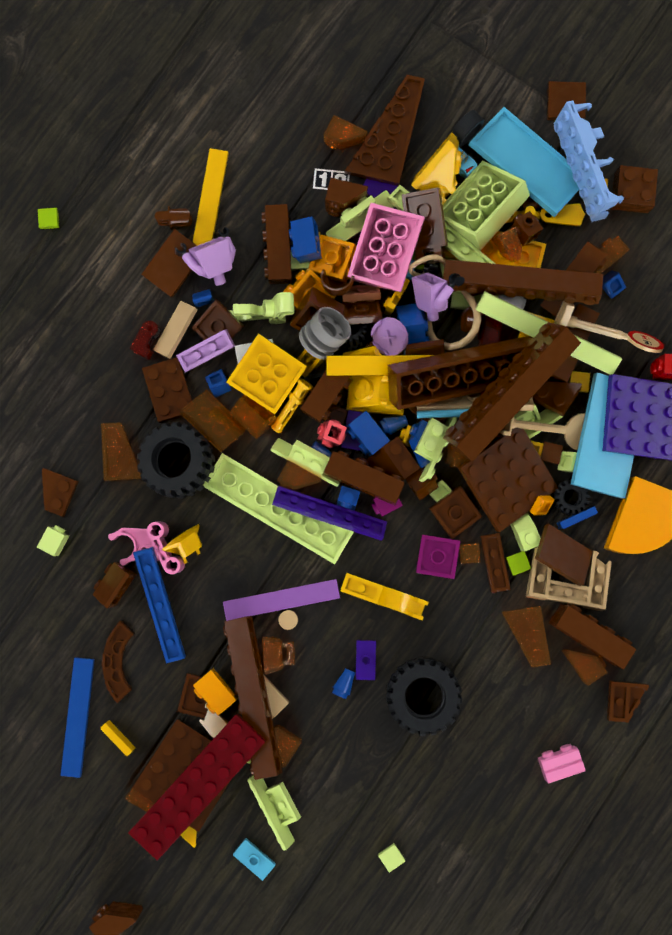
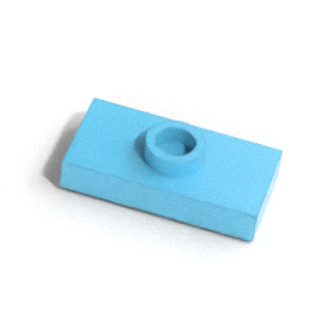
[233,838,276,881]

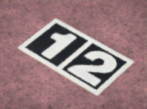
[313,169,350,190]

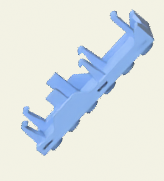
[553,101,624,222]

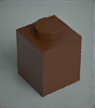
[406,466,439,500]

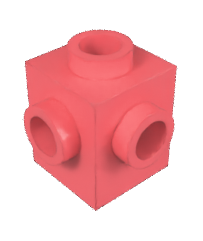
[317,419,347,448]

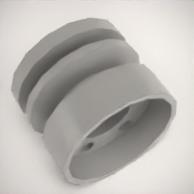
[299,307,351,359]

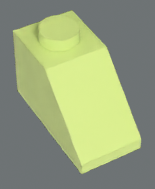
[510,512,541,551]

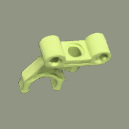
[229,292,295,324]

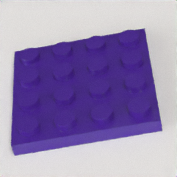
[602,374,672,461]

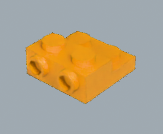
[308,235,357,283]
[283,269,336,310]

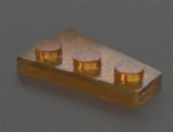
[101,422,141,481]
[502,606,551,667]

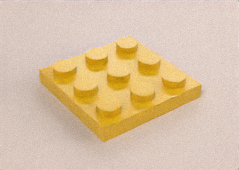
[226,333,307,414]

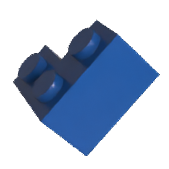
[396,303,429,355]

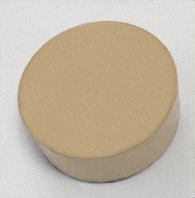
[278,610,298,630]

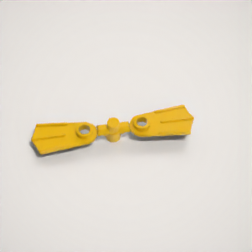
[506,203,585,226]

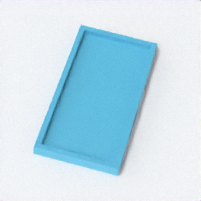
[469,107,579,217]
[570,373,634,499]

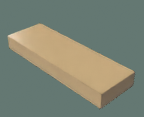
[153,301,197,359]

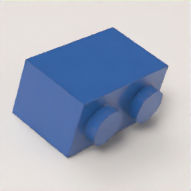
[289,216,322,264]
[346,411,390,456]

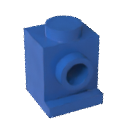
[337,486,360,511]

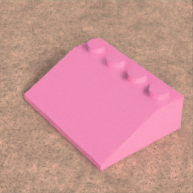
[347,203,425,292]

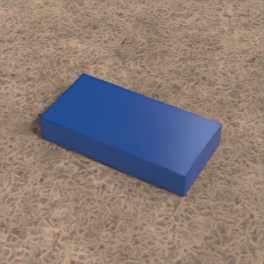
[556,506,598,529]

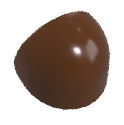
[320,269,355,296]

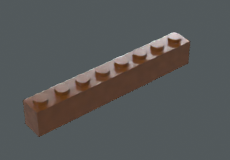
[443,259,603,305]
[223,616,283,780]

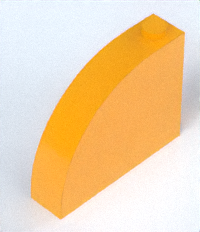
[604,476,672,554]

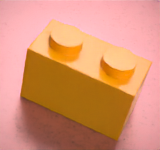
[193,668,238,716]

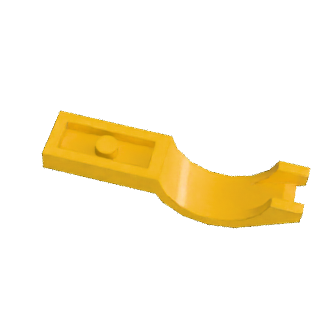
[340,573,429,621]

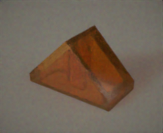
[274,724,302,767]

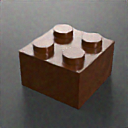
[611,165,658,213]

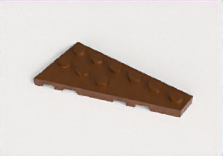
[344,75,425,186]

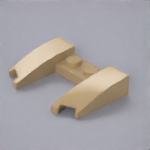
[526,547,611,611]
[199,675,289,738]

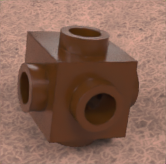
[510,211,544,246]

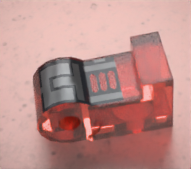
[130,321,160,360]

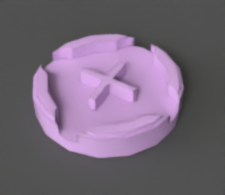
[371,317,408,355]

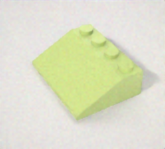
[443,160,530,250]

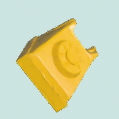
[411,132,462,205]
[346,375,404,416]

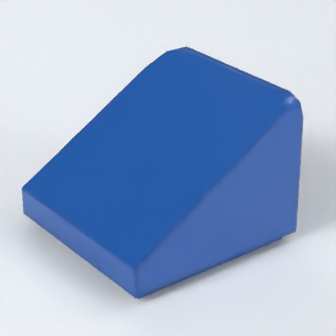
[602,270,626,299]
[192,289,214,307]
[205,369,231,398]

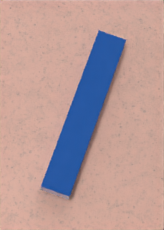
[133,547,186,664]
[61,657,95,778]

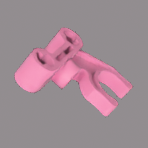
[108,521,185,574]

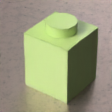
[37,525,69,556]

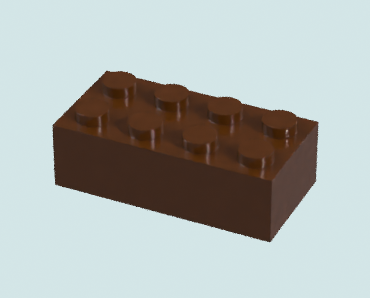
[549,604,636,670]

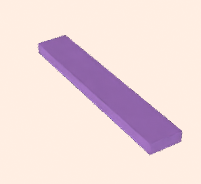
[223,579,340,621]

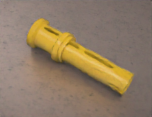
[271,378,313,433]

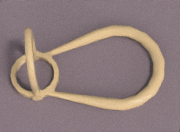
[408,255,482,351]

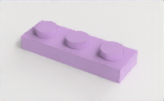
[176,329,235,372]

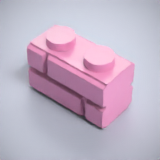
[538,744,585,784]

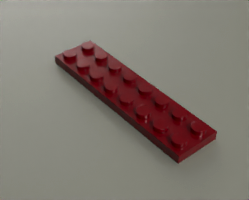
[128,713,266,861]

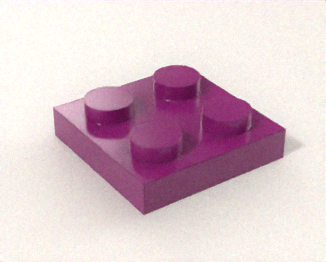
[416,535,460,579]

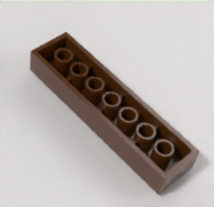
[443,322,581,462]
[387,336,533,410]

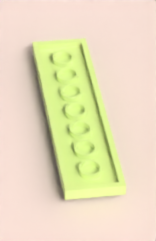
[203,453,354,564]

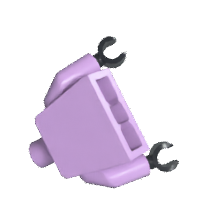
[175,227,236,286]
[411,263,465,321]

